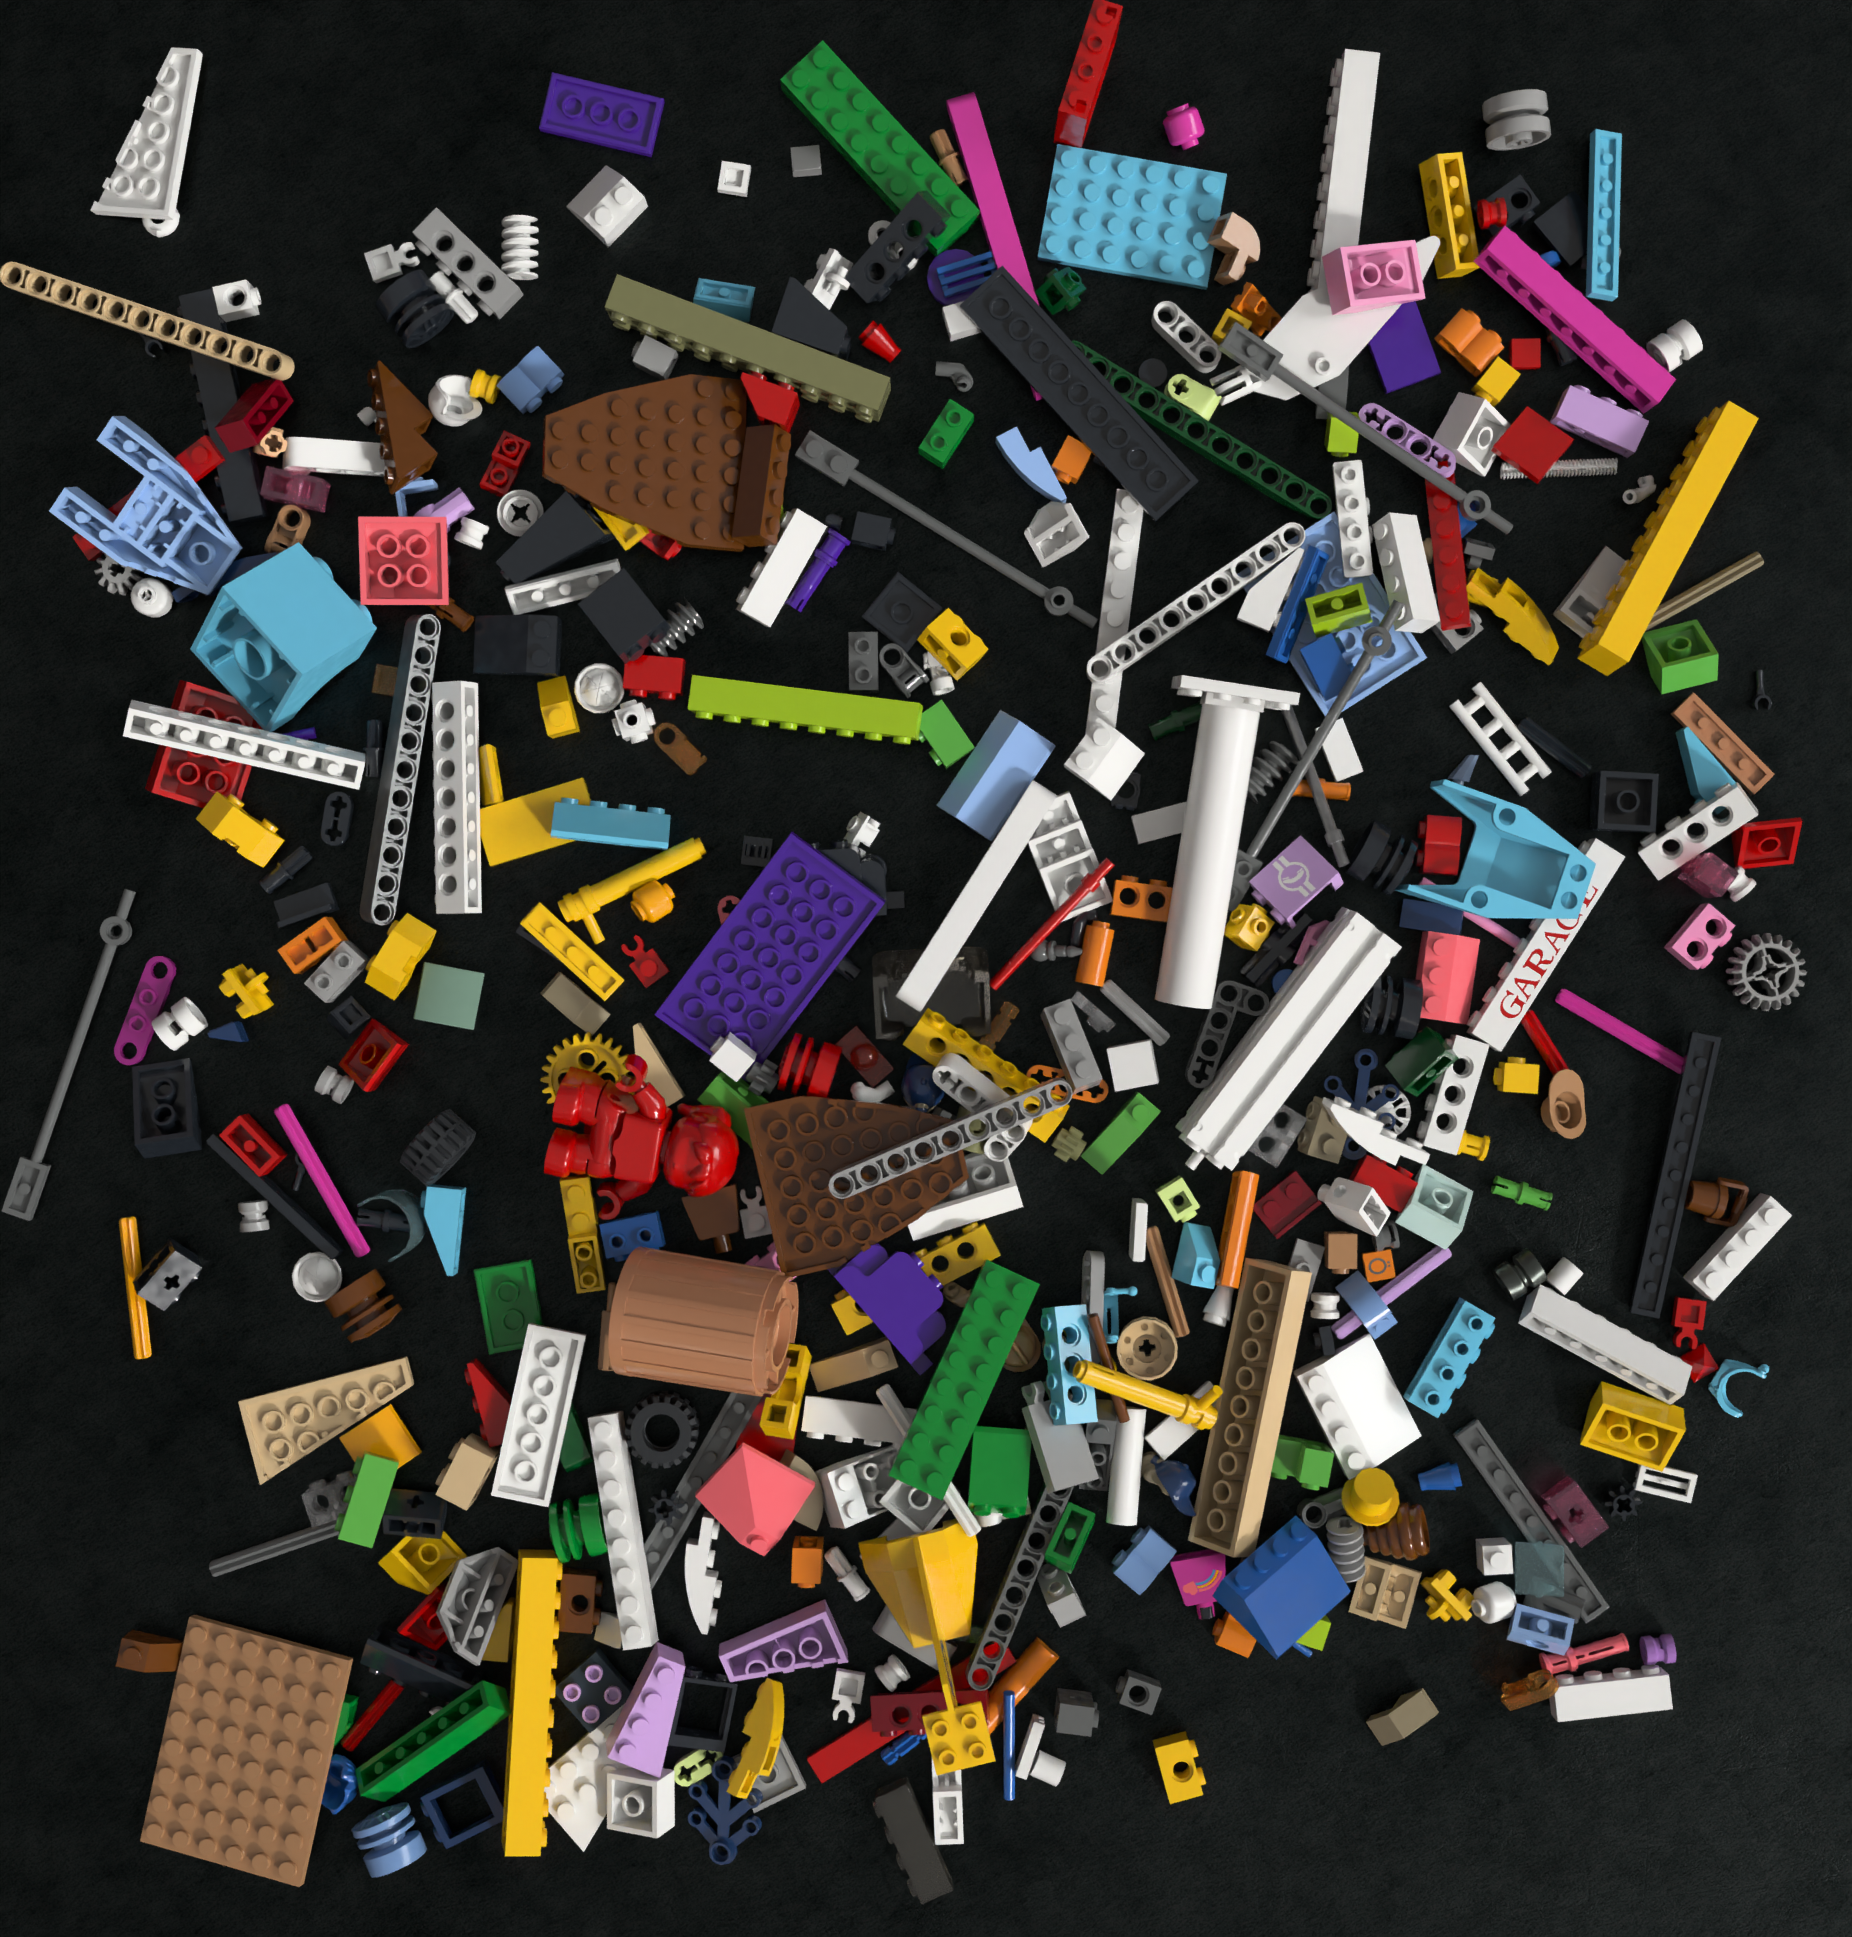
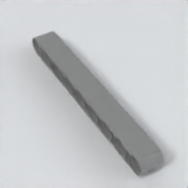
[829,1077,1073,1199]

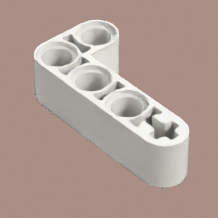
[282,437,385,477]
[932,1053,1033,1162]

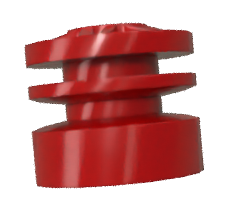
[777,1033,843,1098]

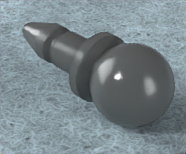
[1030,939,1083,962]

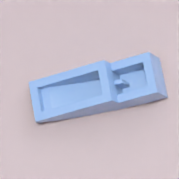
[995,427,1067,503]

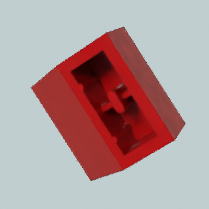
[741,371,800,433]

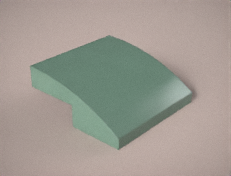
[413,962,484,1030]

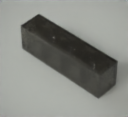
[872,1776,953,1904]

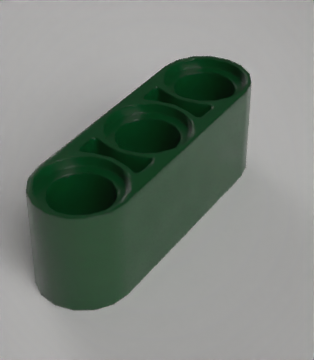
[560,1402,594,1473]

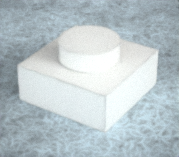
[718,161,751,197]

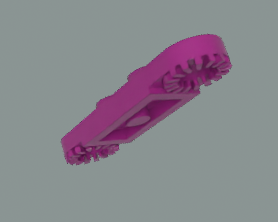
[114,956,176,1065]

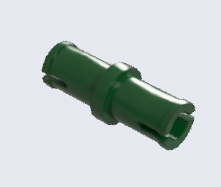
[1148,701,1202,741]

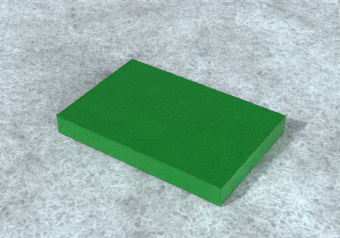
[474,1258,544,1355]

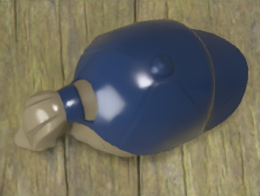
[901,1053,945,1113]
[1141,1451,1196,1517]

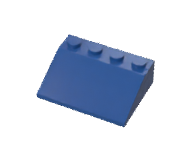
[1213,1516,1350,1660]

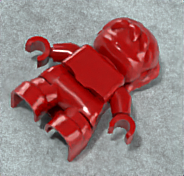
[544,1054,739,1220]

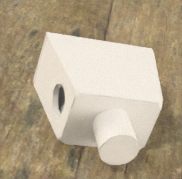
[1318,1177,1391,1237]

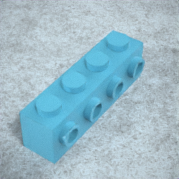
[1403,1298,1495,1418]

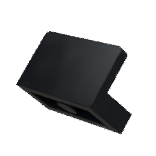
[273,882,339,929]

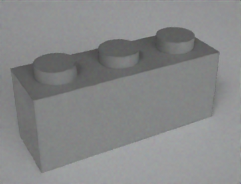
[1041,999,1103,1094]

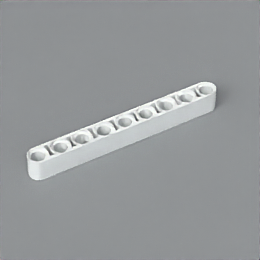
[1086,522,1305,684]
[895,780,1057,1012]

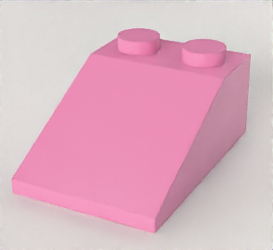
[1322,240,1425,315]

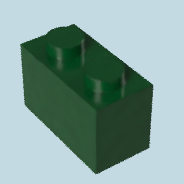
[1385,1026,1459,1097]

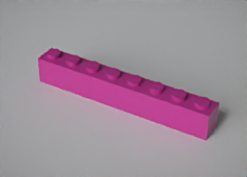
[1474,226,1676,414]

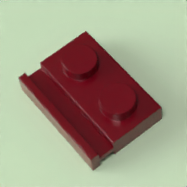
[1253,1170,1322,1239]

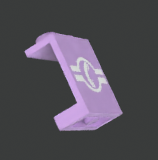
[1249,835,1344,929]

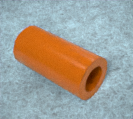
[1075,920,1114,987]

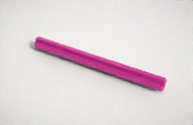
[1555,989,1684,1075]
[274,1104,370,1258]

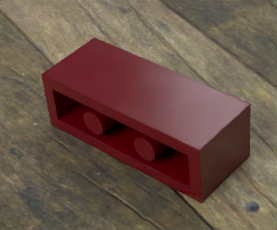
[215,378,293,453]

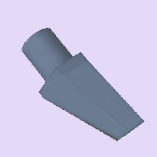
[1448,755,1479,786]

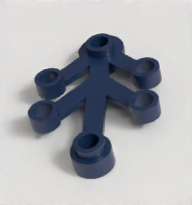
[1324,1049,1400,1160]
[688,1756,763,1865]

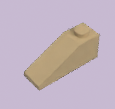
[633,1023,686,1107]
[809,1336,899,1392]

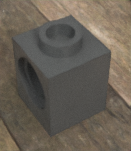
[1115,1669,1162,1715]

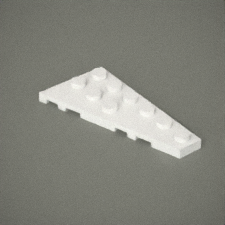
[91,47,203,220]
[544,1704,633,1852]

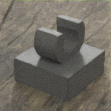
[1462,537,1495,570]

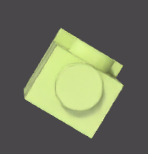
[1155,1175,1200,1223]

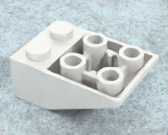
[1552,546,1625,638]
[815,1445,899,1529]

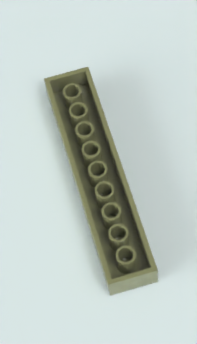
[605,274,891,423]

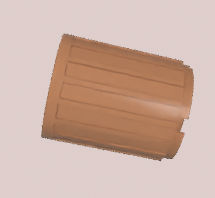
[608,1247,798,1397]

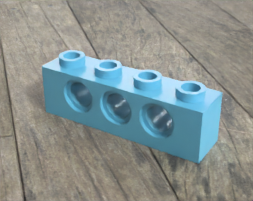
[1041,1304,1098,1426]

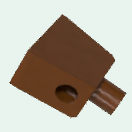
[682,1183,740,1254]

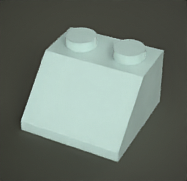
[1395,1164,1474,1250]

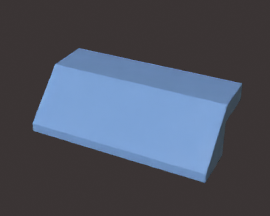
[937,710,1056,841]

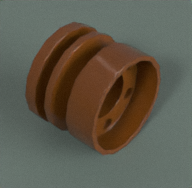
[323,1269,403,1343]

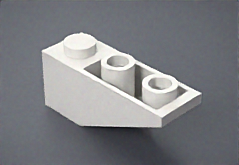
[1237,548,1304,633]

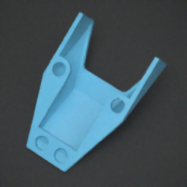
[1395,779,1596,919]

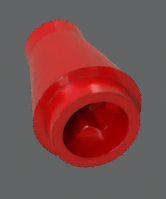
[858,320,901,363]

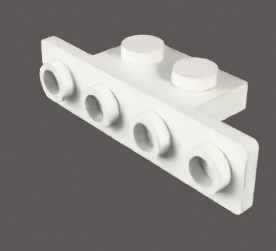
[1332,460,1373,578]

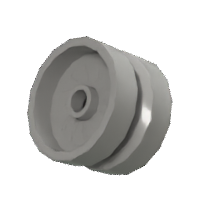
[1482,89,1551,150]

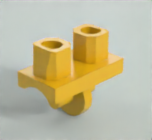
[219,963,274,1019]
[1420,1569,1474,1622]

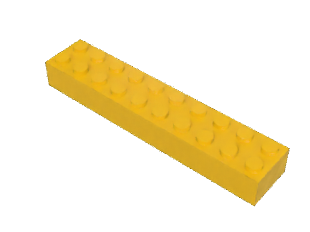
[1577,401,1759,676]
[501,1549,562,1856]

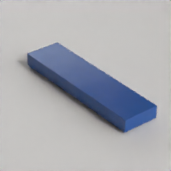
[1266,545,1329,664]

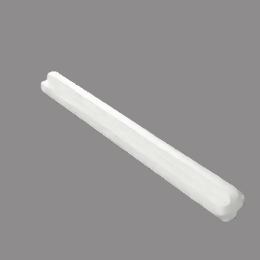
[876,1384,981,1537]

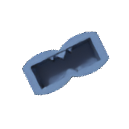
[496,346,565,414]
[1112,1525,1177,1595]

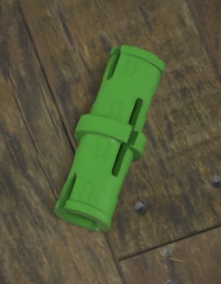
[1491,1176,1553,1211]

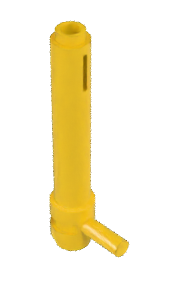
[558,837,707,944]
[1072,1360,1223,1430]

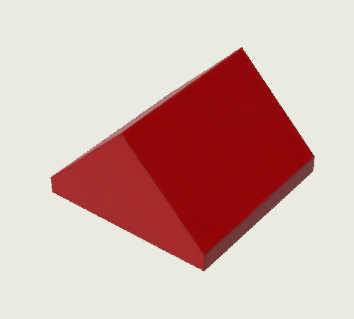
[1731,817,1802,869]
[339,1018,409,1092]
[397,1579,448,1651]

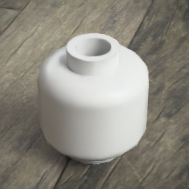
[131,578,173,618]
[1471,1581,1516,1624]

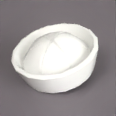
[574,663,624,713]
[292,1252,342,1302]

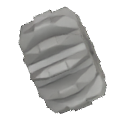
[95,553,144,595]

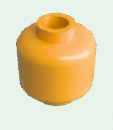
[630,880,675,923]

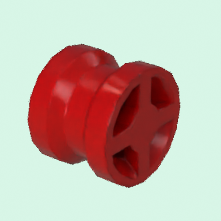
[1477,197,1507,230]

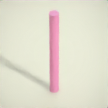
[1418,877,1521,948]

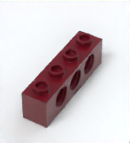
[870,1688,990,1737]

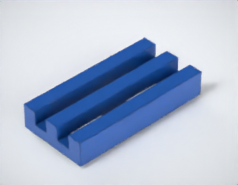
[936,251,997,298]

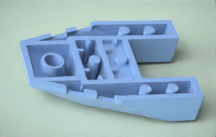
[49,416,242,595]

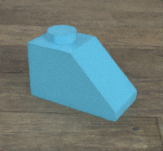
[1171,1222,1220,1289]

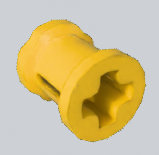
[1457,1130,1490,1161]

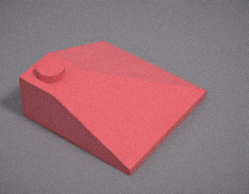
[358,517,449,605]
[695,1443,815,1556]

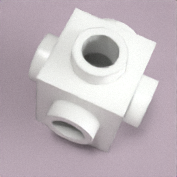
[612,700,656,744]

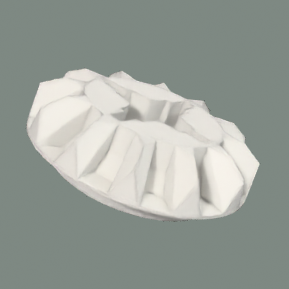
[497,490,544,536]

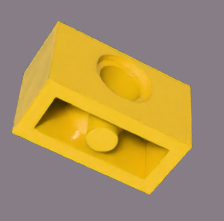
[917,608,988,680]
[1152,1731,1206,1804]

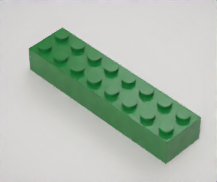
[780,40,980,257]
[888,1260,1040,1500]

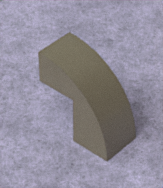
[780,1449,823,1531]

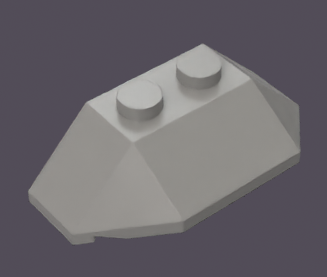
[436,1547,518,1666]

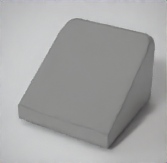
[791,145,822,177]

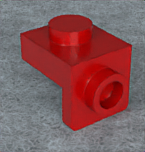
[640,528,682,560]

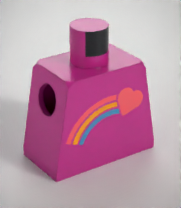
[1169,1549,1225,1619]

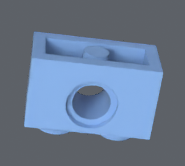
[1506,1603,1575,1656]

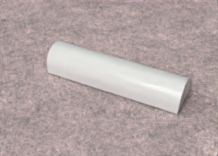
[505,559,621,615]
[1106,1406,1146,1526]

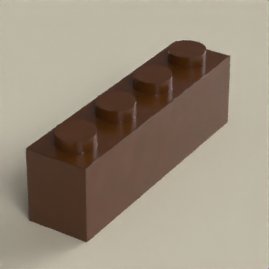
[732,424,791,547]

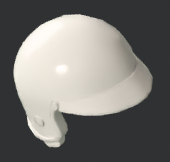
[428,375,482,427]

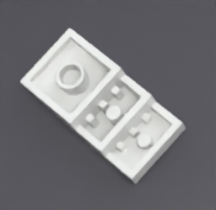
[1027,791,1113,922]

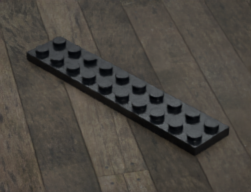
[960,266,1198,522]

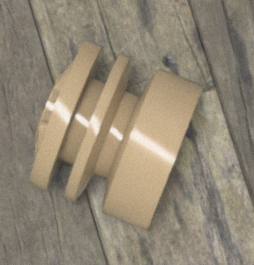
[1117,1316,1178,1380]

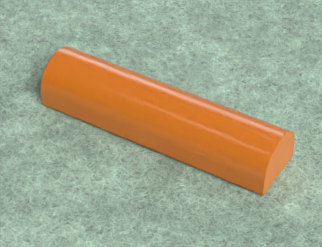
[1215,1171,1259,1289]
[987,1637,1059,1735]

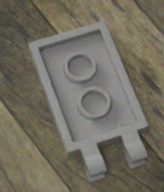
[1022,1381,1099,1493]

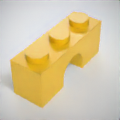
[760,1344,812,1439]

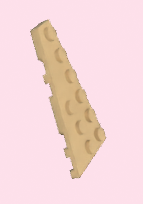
[238,1356,414,1485]

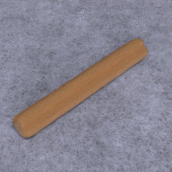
[1146,1226,1190,1337]

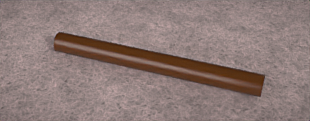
[1087,1313,1130,1423]

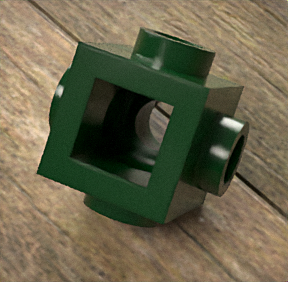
[1035,266,1086,315]

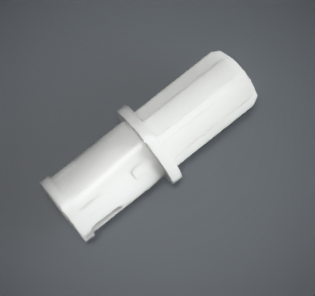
[430,271,478,324]
[824,1546,870,1601]

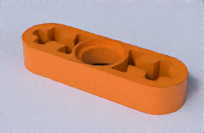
[1026,1065,1108,1103]

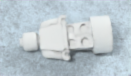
[923,651,955,695]

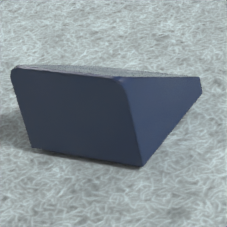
[208,1021,249,1042]

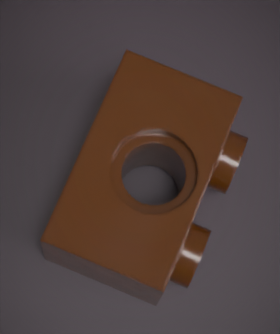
[558,1567,604,1634]

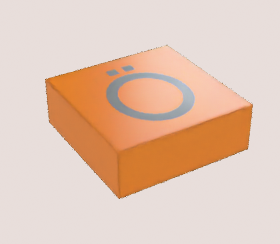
[1361,1248,1396,1282]

